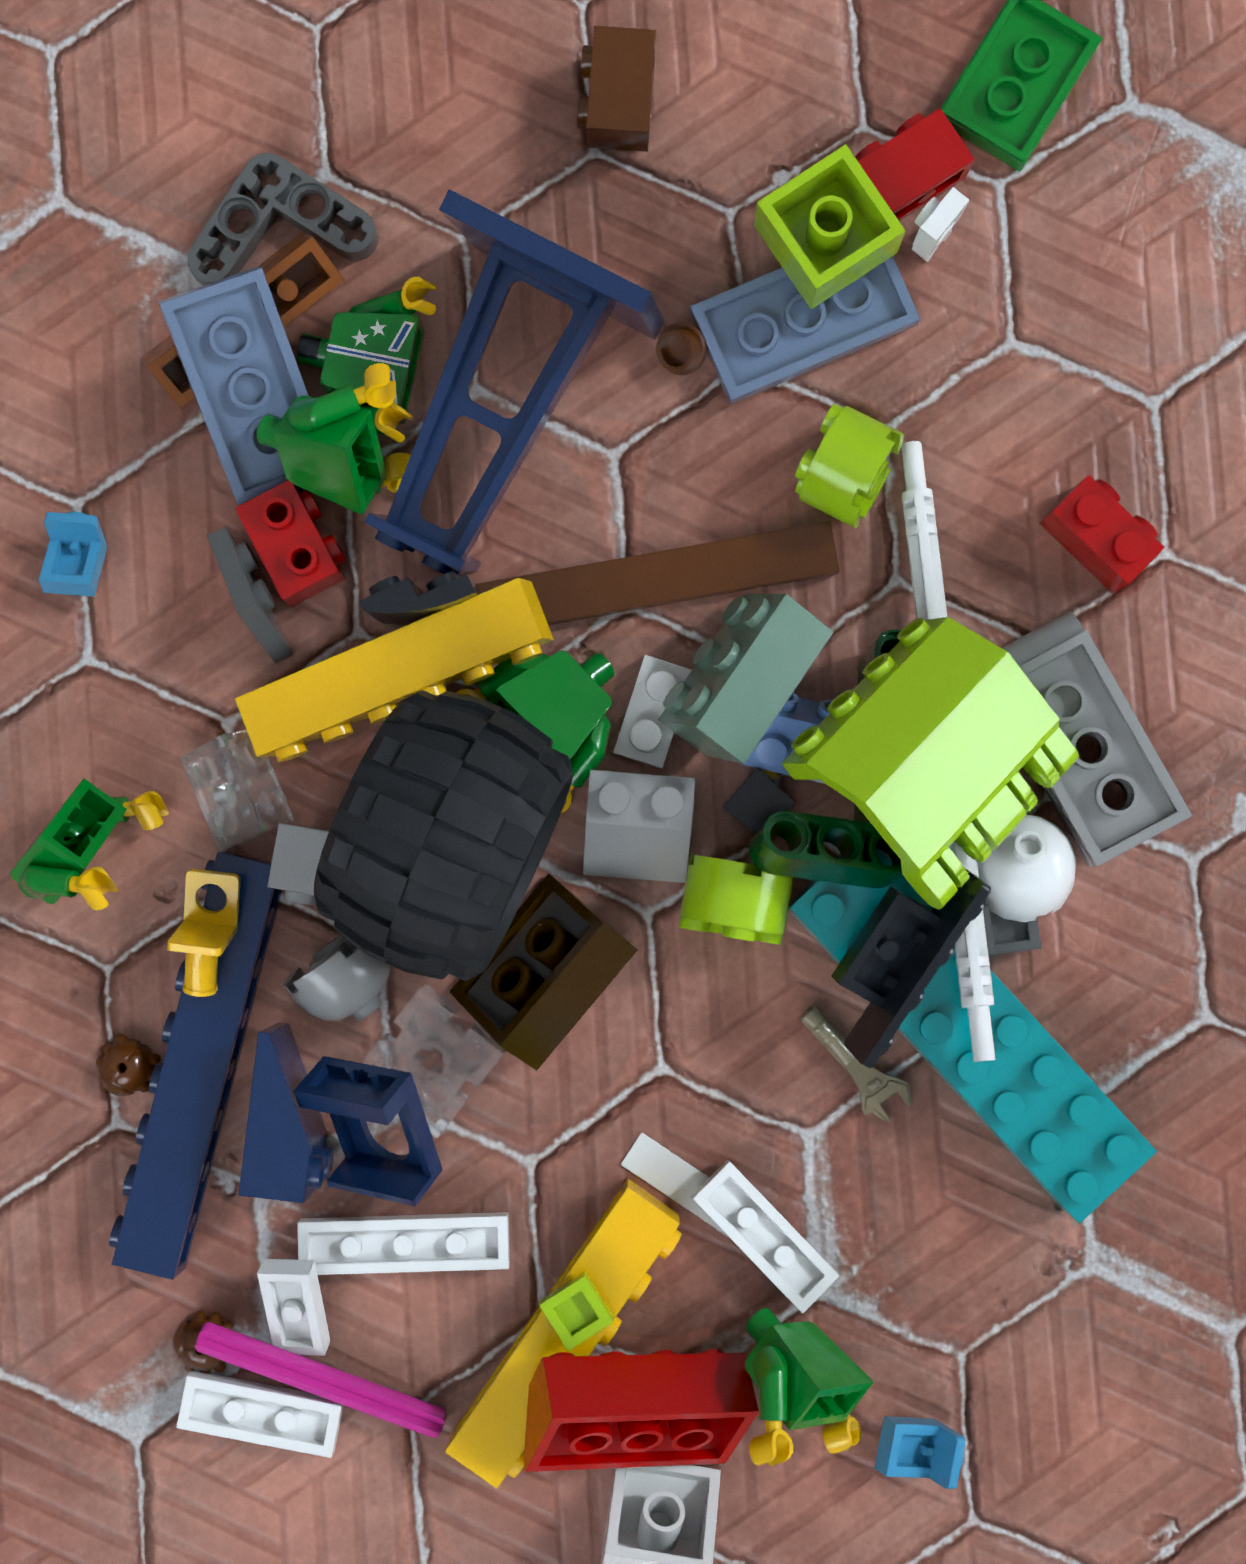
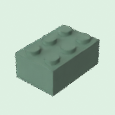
[658,594,833,764]

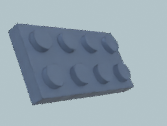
[690,256,921,405]
[157,266,308,505]

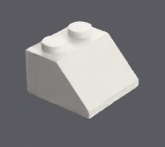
[600,1465,721,1564]

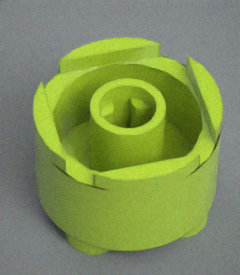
[795,403,904,528]
[679,854,793,945]

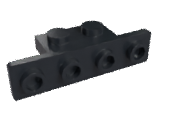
[831,869,991,1068]

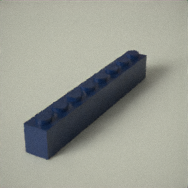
[109,852,282,1280]

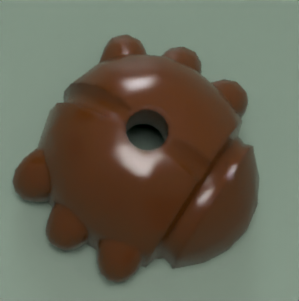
[96,1033,161,1096]
[173,1310,233,1374]

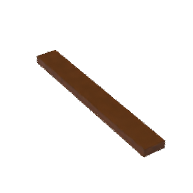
[476,521,840,625]

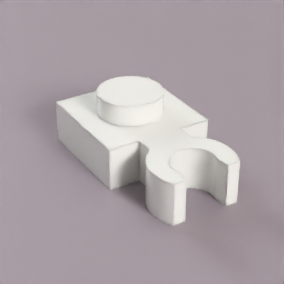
[912,187,969,262]

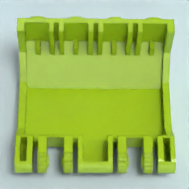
[781,617,1079,909]

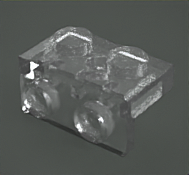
[180,730,294,852]

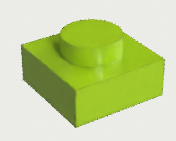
[539,1272,614,1351]

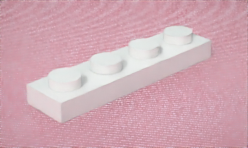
[297,1212,510,1275]

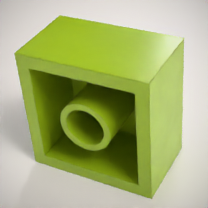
[754,144,905,309]

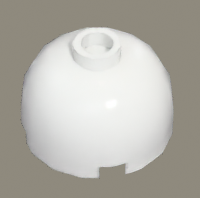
[977,815,1077,922]

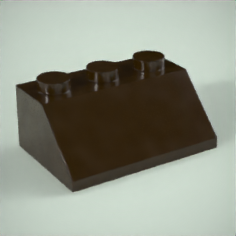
[449,874,638,1071]

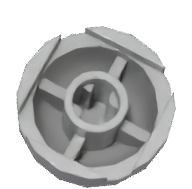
[283,935,391,1021]

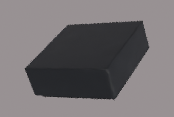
[723,768,795,835]

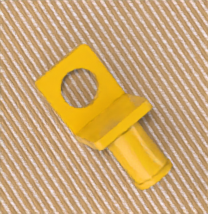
[167,869,240,997]

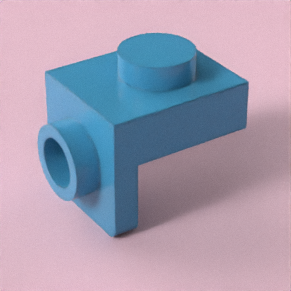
[38,511,108,597]
[874,1416,965,1489]

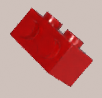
[855,108,975,221]
[1039,475,1165,594]
[235,480,347,607]

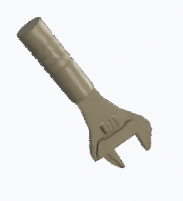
[799,1005,911,1122]

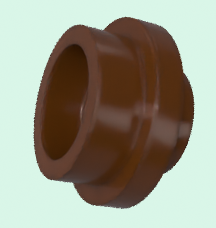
[656,322,707,375]

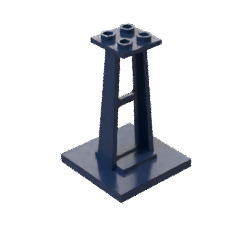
[364,189,664,576]

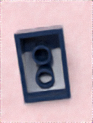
[238,1023,334,1203]

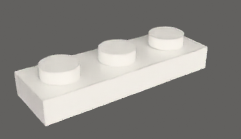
[691,1160,839,1314]
[176,1370,344,1458]

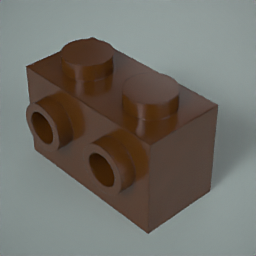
[577,26,656,152]

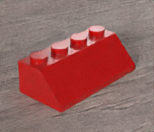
[524,1349,759,1472]

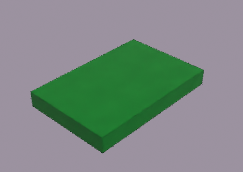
[941,0,1103,172]

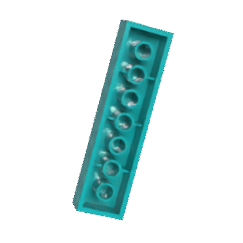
[788,849,1158,1224]

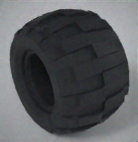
[314,690,573,981]

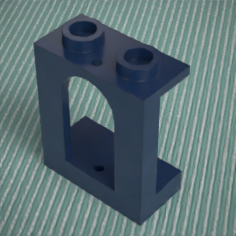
[293,1056,443,1207]

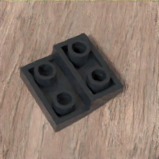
[359,571,481,625]

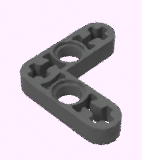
[187,153,378,286]

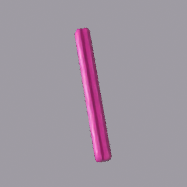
[195,1322,446,1438]

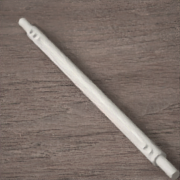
[901,441,996,1062]

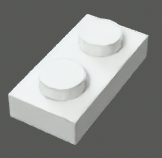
[613,655,692,769]
[257,1259,330,1356]

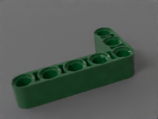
[749,630,902,888]

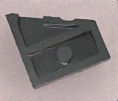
[207,526,293,663]

